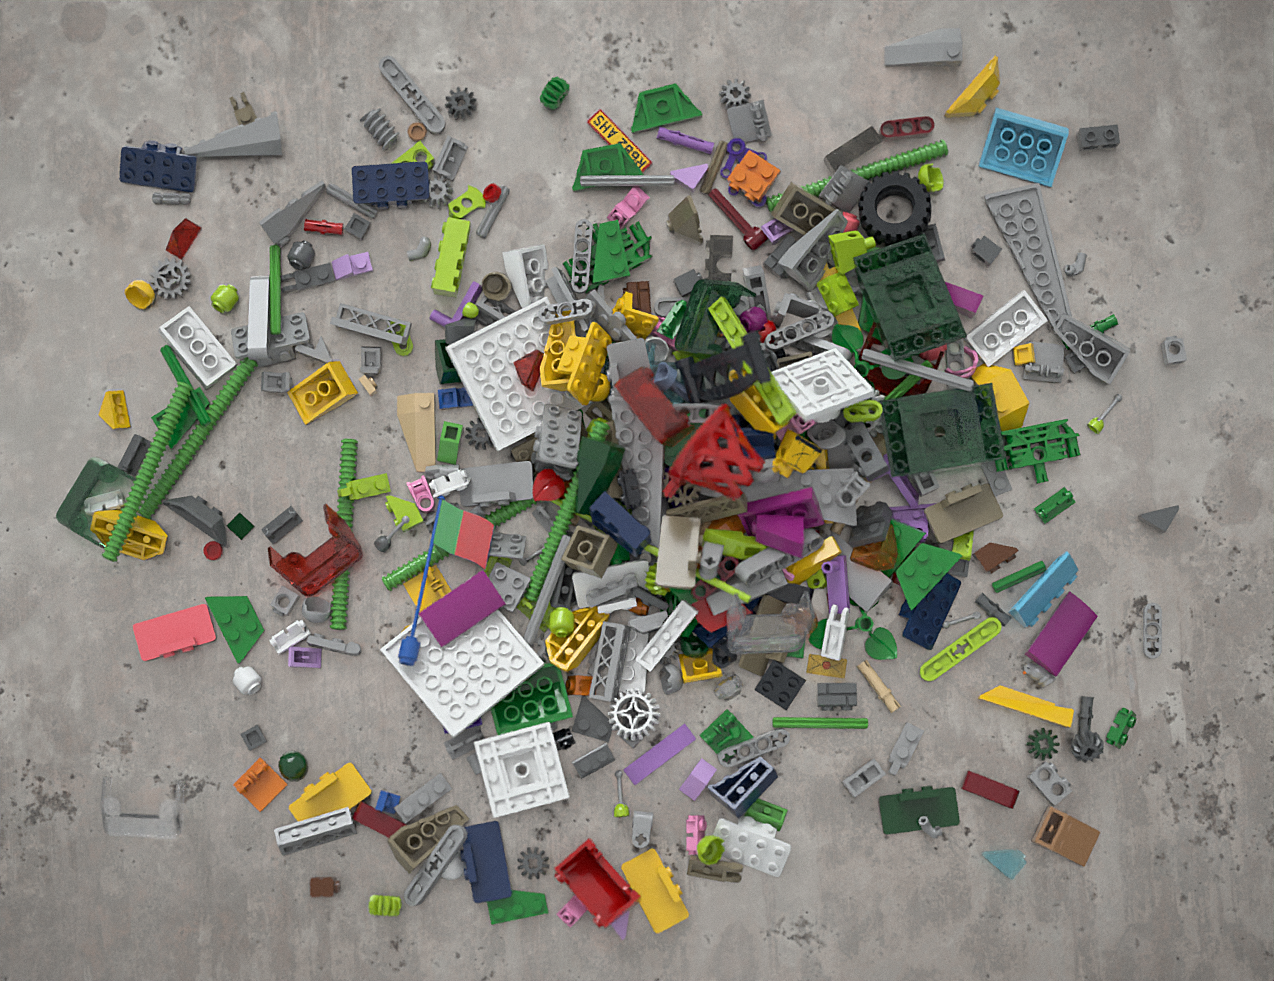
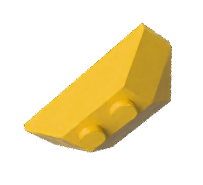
[944,56,1000,118]
[967,363,1030,439]
[724,368,789,433]
[90,509,168,560]
[545,606,610,672]

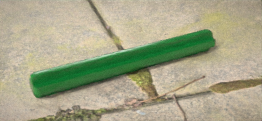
[160,345,211,426]

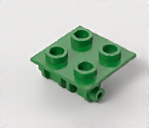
[699,709,753,762]

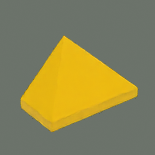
[98,390,131,429]

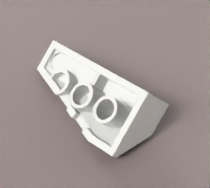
[502,244,548,308]

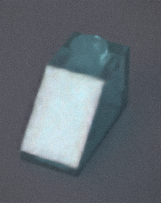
[981,849,1027,880]

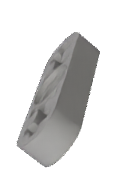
[538,299,595,325]
[1143,603,1162,659]

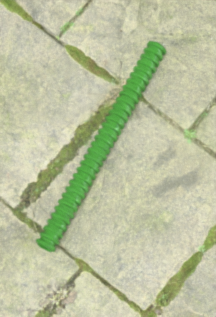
[766,139,949,213]
[138,357,258,520]
[101,382,193,562]
[523,420,611,602]
[330,439,358,630]
[382,499,541,591]

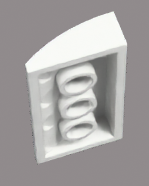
[963,290,1048,367]
[158,306,237,390]

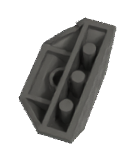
[163,495,230,549]
[550,531,579,611]

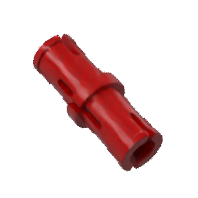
[304,219,344,235]

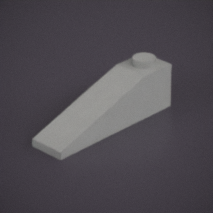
[884,28,962,66]
[1054,313,1130,384]
[706,570,788,616]

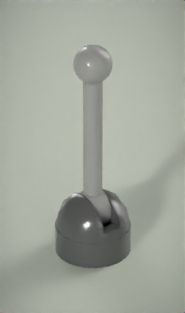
[374,516,410,552]

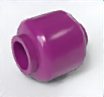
[739,306,767,333]

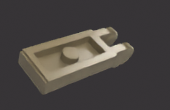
[229,92,257,126]
[687,855,743,883]

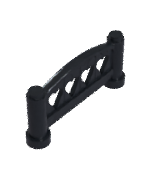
[674,331,771,404]

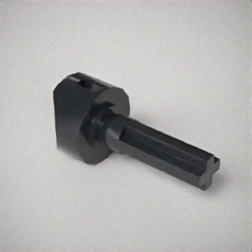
[712,632,750,669]

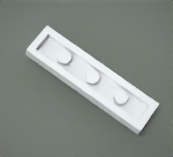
[635,599,699,672]

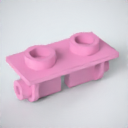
[686,815,707,855]

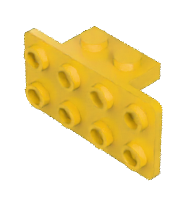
[557,322,612,406]
[289,763,372,822]
[621,849,689,933]

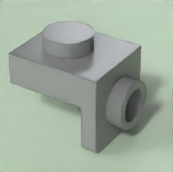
[359,346,381,376]
[261,371,292,393]

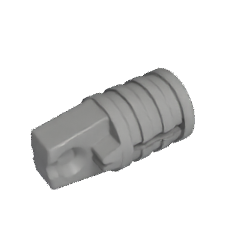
[425,464,460,481]

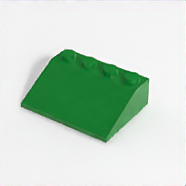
[491,663,573,736]

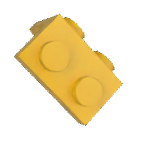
[612,292,659,340]

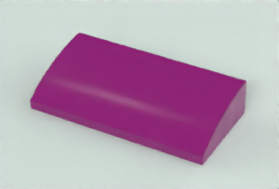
[738,487,824,537]
[418,570,506,647]
[1025,591,1098,677]

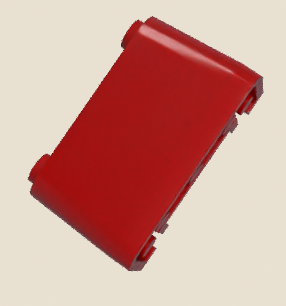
[554,838,641,929]

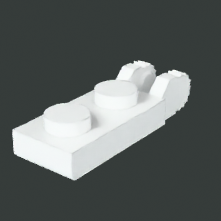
[821,604,849,661]

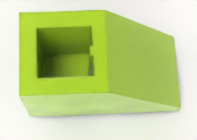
[385,495,424,532]

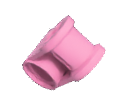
[407,475,435,514]

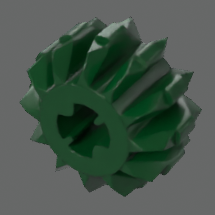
[1026,728,1060,761]

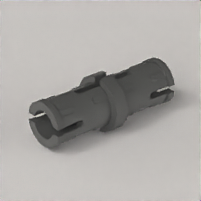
[975,592,1012,627]
[1078,696,1094,735]

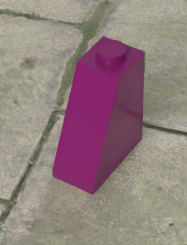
[929,280,984,319]
[752,514,804,558]

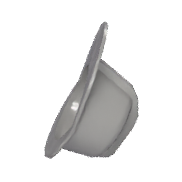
[807,419,846,449]

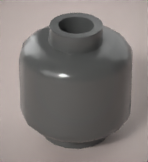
[287,240,315,270]

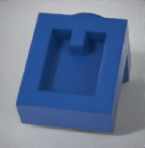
[375,790,401,814]

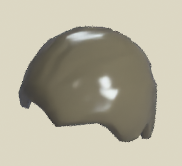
[482,271,512,301]

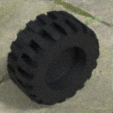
[858,171,932,248]

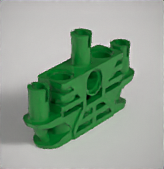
[562,221,653,294]
[989,419,1081,484]

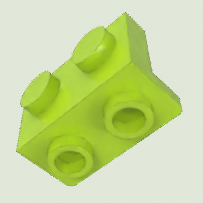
[817,272,859,317]

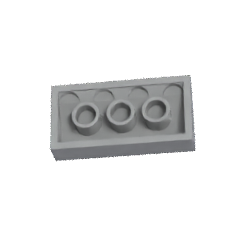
[825,532,893,613]

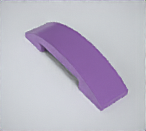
[623,724,696,785]

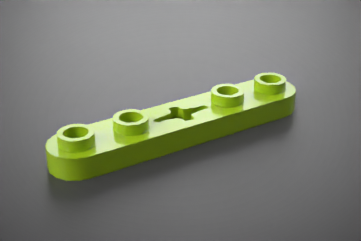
[919,617,1002,681]

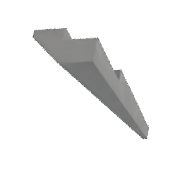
[184,111,282,157]

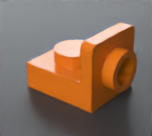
[565,675,596,696]

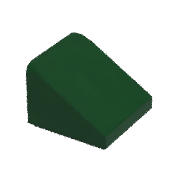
[227,512,255,540]

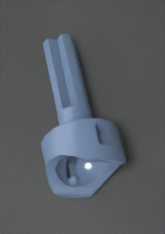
[649,362,690,404]

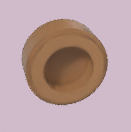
[408,122,427,142]

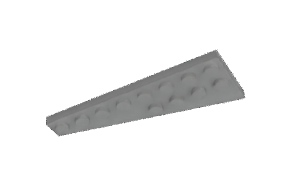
[984,183,1072,335]
[609,396,666,553]
[700,468,857,526]

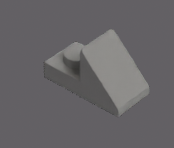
[295,336,333,364]

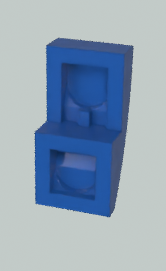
[438,387,474,409]

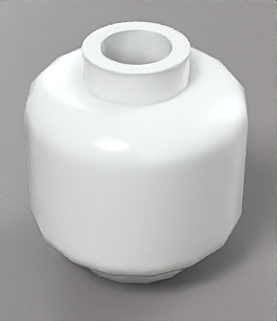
[232,666,261,695]

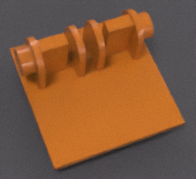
[233,757,288,812]

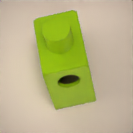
[828,231,876,275]

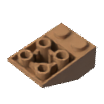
[1032,806,1101,867]

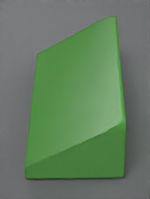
[744,799,788,832]

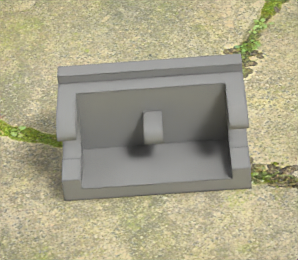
[433,136,468,181]

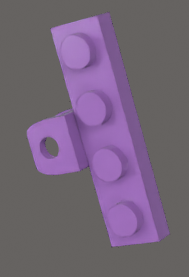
[889,503,937,543]

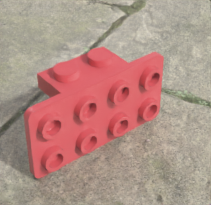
[133,604,216,661]

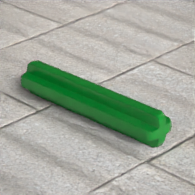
[992,561,1046,593]

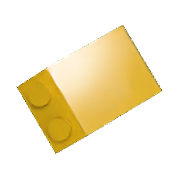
[287,361,358,425]

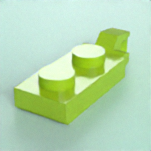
[337,473,391,500]

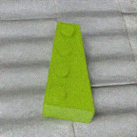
[431,217,471,298]

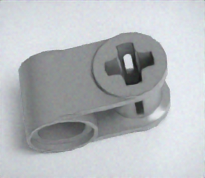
[835,471,871,508]
[699,542,724,580]
[632,811,653,849]

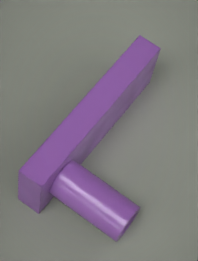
[430,281,482,327]
[866,452,919,508]
[822,555,850,614]

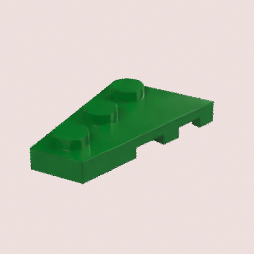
[593,220,630,284]
[151,387,211,450]
[873,518,926,578]
[487,890,549,925]

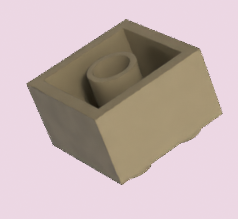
[561,525,618,579]

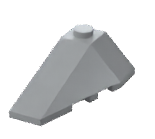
[259,181,326,246]
[778,209,848,291]

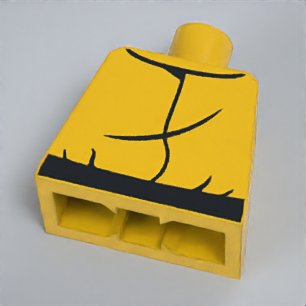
[776,429,823,478]

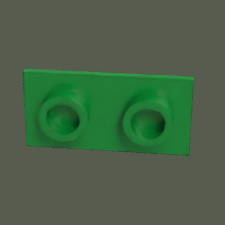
[657,300,693,340]
[1034,487,1076,524]
[1106,707,1137,749]

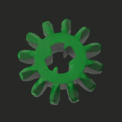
[540,76,570,110]

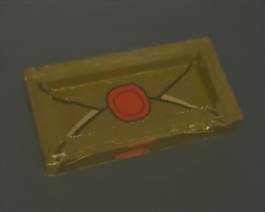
[806,654,847,679]

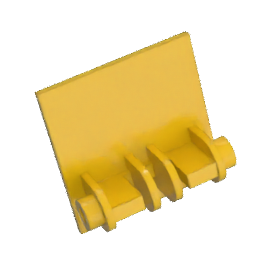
[403,564,451,612]

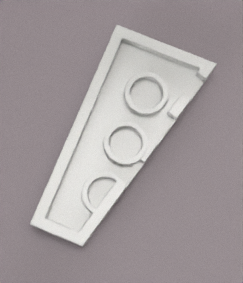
[619,615,649,694]

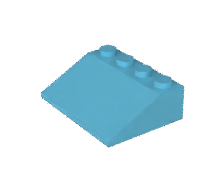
[979,108,1069,187]
[1008,552,1078,628]

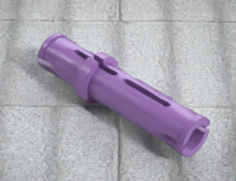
[657,127,714,154]

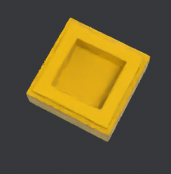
[1013,343,1035,366]

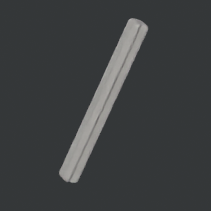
[580,175,675,186]

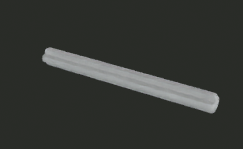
[862,349,974,392]
[523,535,571,645]

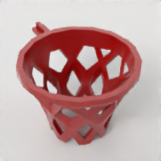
[662,403,766,501]

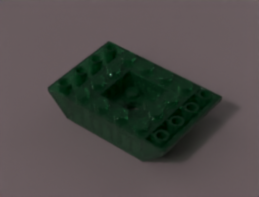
[853,233,967,362]
[878,383,1006,478]

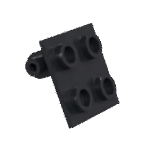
[754,660,806,711]

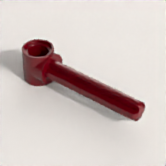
[708,188,768,252]

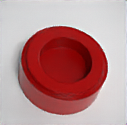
[483,183,501,203]
[203,541,223,561]

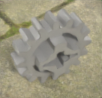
[149,257,191,299]

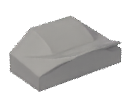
[629,611,669,634]

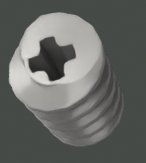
[360,108,400,151]

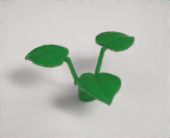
[832,324,914,379]
[808,598,897,660]

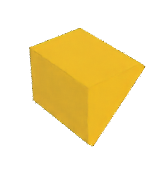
[678,648,722,684]

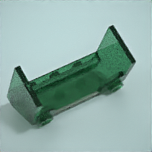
[674,279,756,360]
[56,457,136,549]

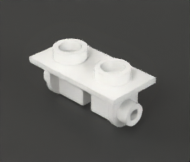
[429,469,471,498]
[83,489,125,517]
[269,620,311,655]

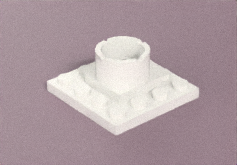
[772,348,874,423]
[474,722,570,818]

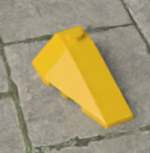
[540,310,576,392]

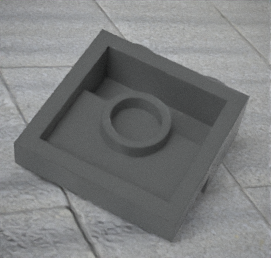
[848,501,893,548]

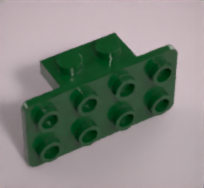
[879,786,960,835]

